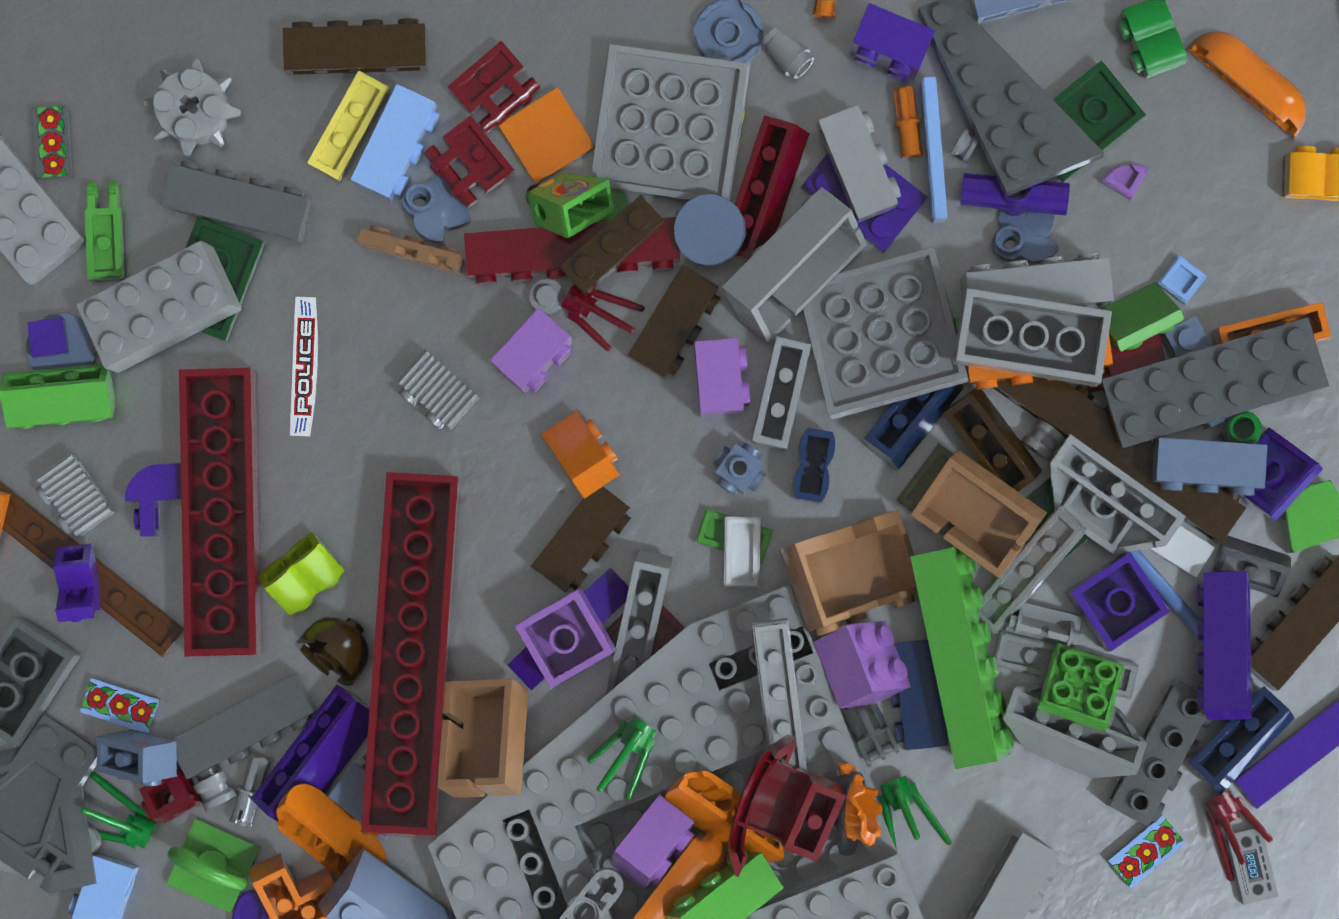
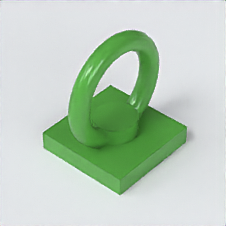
[166,818,261,913]

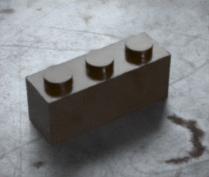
[560,195,665,297]
[627,264,721,380]
[943,388,1042,492]
[531,487,631,593]

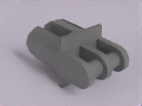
[840,703,900,767]

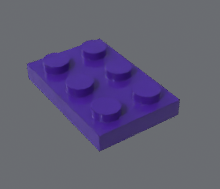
[800,153,928,254]

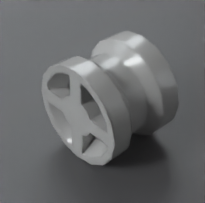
[1021,419,1066,462]
[193,770,237,812]

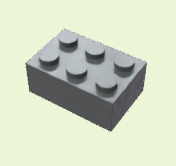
[0,617,81,747]

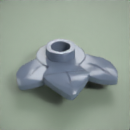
[402,176,470,243]
[992,211,1059,262]

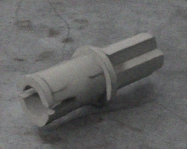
[229,754,269,827]

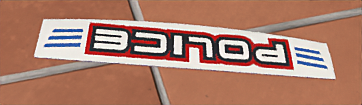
[290,297,318,437]

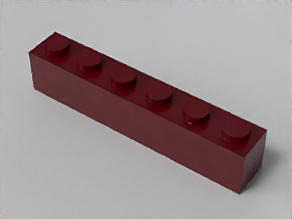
[464,217,680,285]

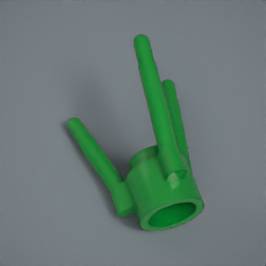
[587,715,657,800]
[81,773,157,849]
[878,776,952,851]

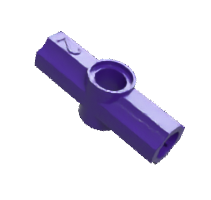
[960,173,1070,216]

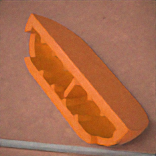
[1185,31,1306,140]
[665,770,785,862]
[276,784,388,877]
[633,831,726,919]

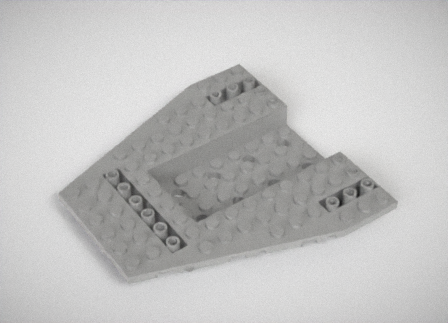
[428,584,924,919]

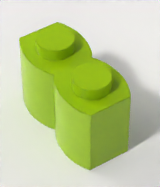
[258,532,345,616]

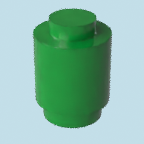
[1226,411,1262,444]

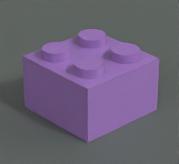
[490,307,573,394]
[694,338,750,418]
[515,588,617,688]
[813,621,911,709]
[611,795,694,891]

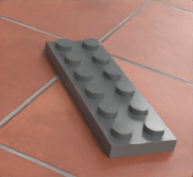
[1101,318,1329,449]

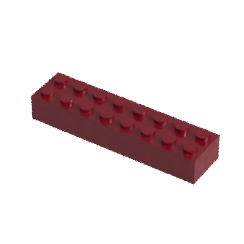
[179,368,262,657]

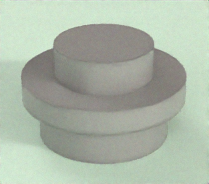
[529,279,565,315]

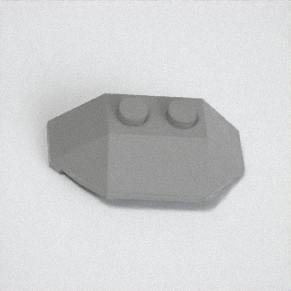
[1049,434,1186,554]
[1003,682,1147,778]

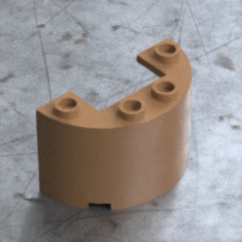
[779,509,918,636]

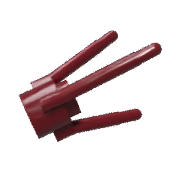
[561,285,645,351]
[1204,791,1273,882]

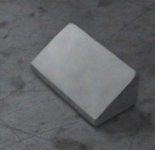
[1211,536,1291,597]

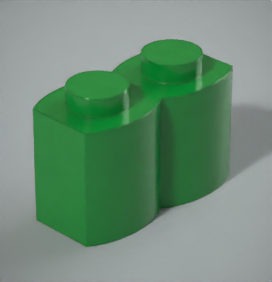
[1117,0,1188,79]

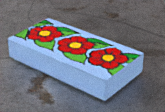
[80,678,160,734]
[1107,814,1186,888]

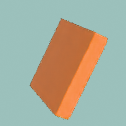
[498,87,595,185]

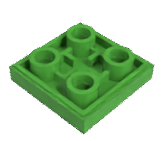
[1101,282,1184,351]
[1037,642,1125,732]

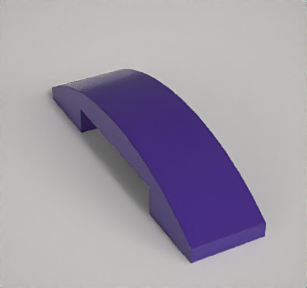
[508,567,629,691]

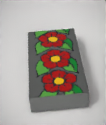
[31,105,73,180]

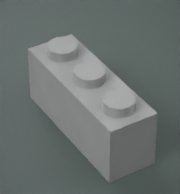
[816,104,901,223]
[751,336,811,451]

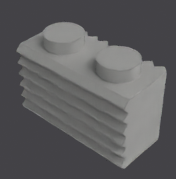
[397,350,480,430]
[35,453,115,537]

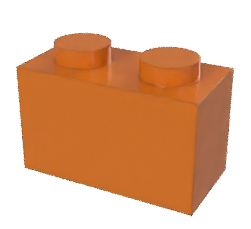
[541,411,620,499]

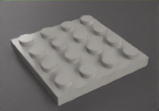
[591,44,751,201]
[803,246,969,420]

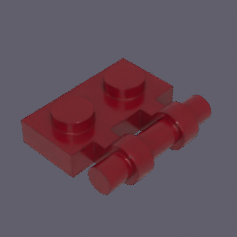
[447,41,541,133]
[423,115,514,209]

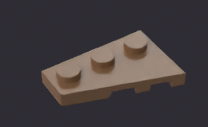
[357,225,465,275]

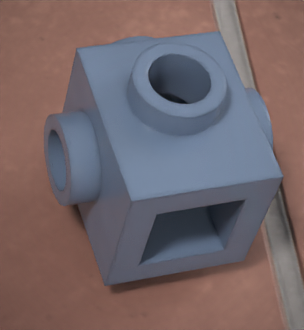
[713,442,766,495]

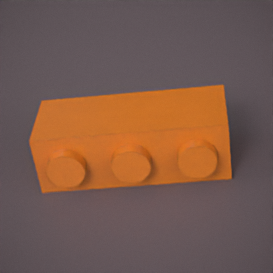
[1212,302,1331,345]

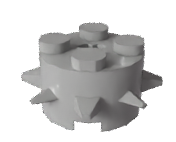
[143,59,241,157]

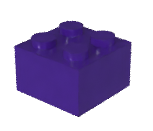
[849,3,935,82]
[1066,552,1170,652]

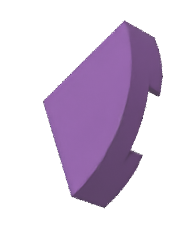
[1100,164,1149,200]

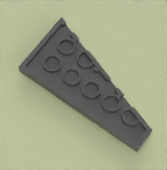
[918,0,1104,197]

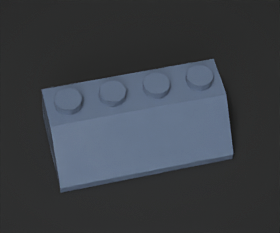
[318,848,456,919]

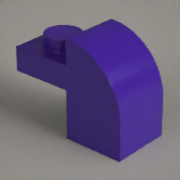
[125,463,181,537]
[53,543,101,622]

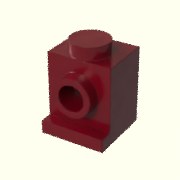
[139,769,203,824]

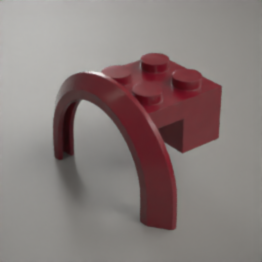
[728,735,846,877]

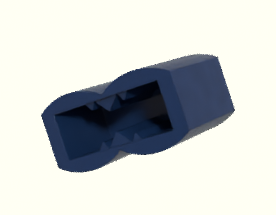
[792,428,835,504]

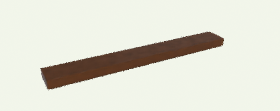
[0,480,184,657]

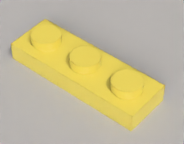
[307,70,391,182]

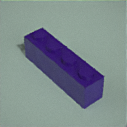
[1197,571,1251,720]
[251,684,370,822]

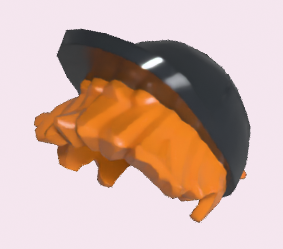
[832,762,883,856]

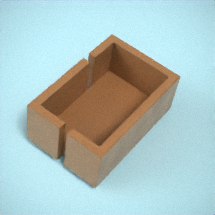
[911,450,1047,578]
[437,678,528,798]

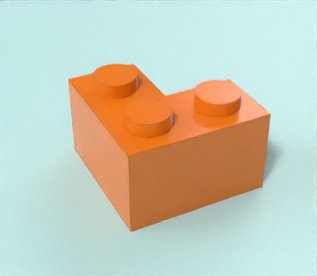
[248,853,336,919]

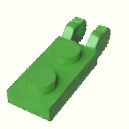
[85,180,125,281]

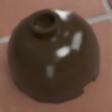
[297,617,369,686]

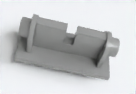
[1005,602,1083,648]

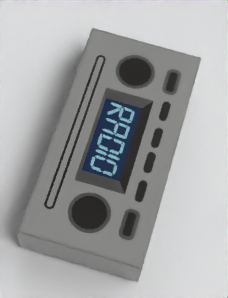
[1225,827,1279,905]

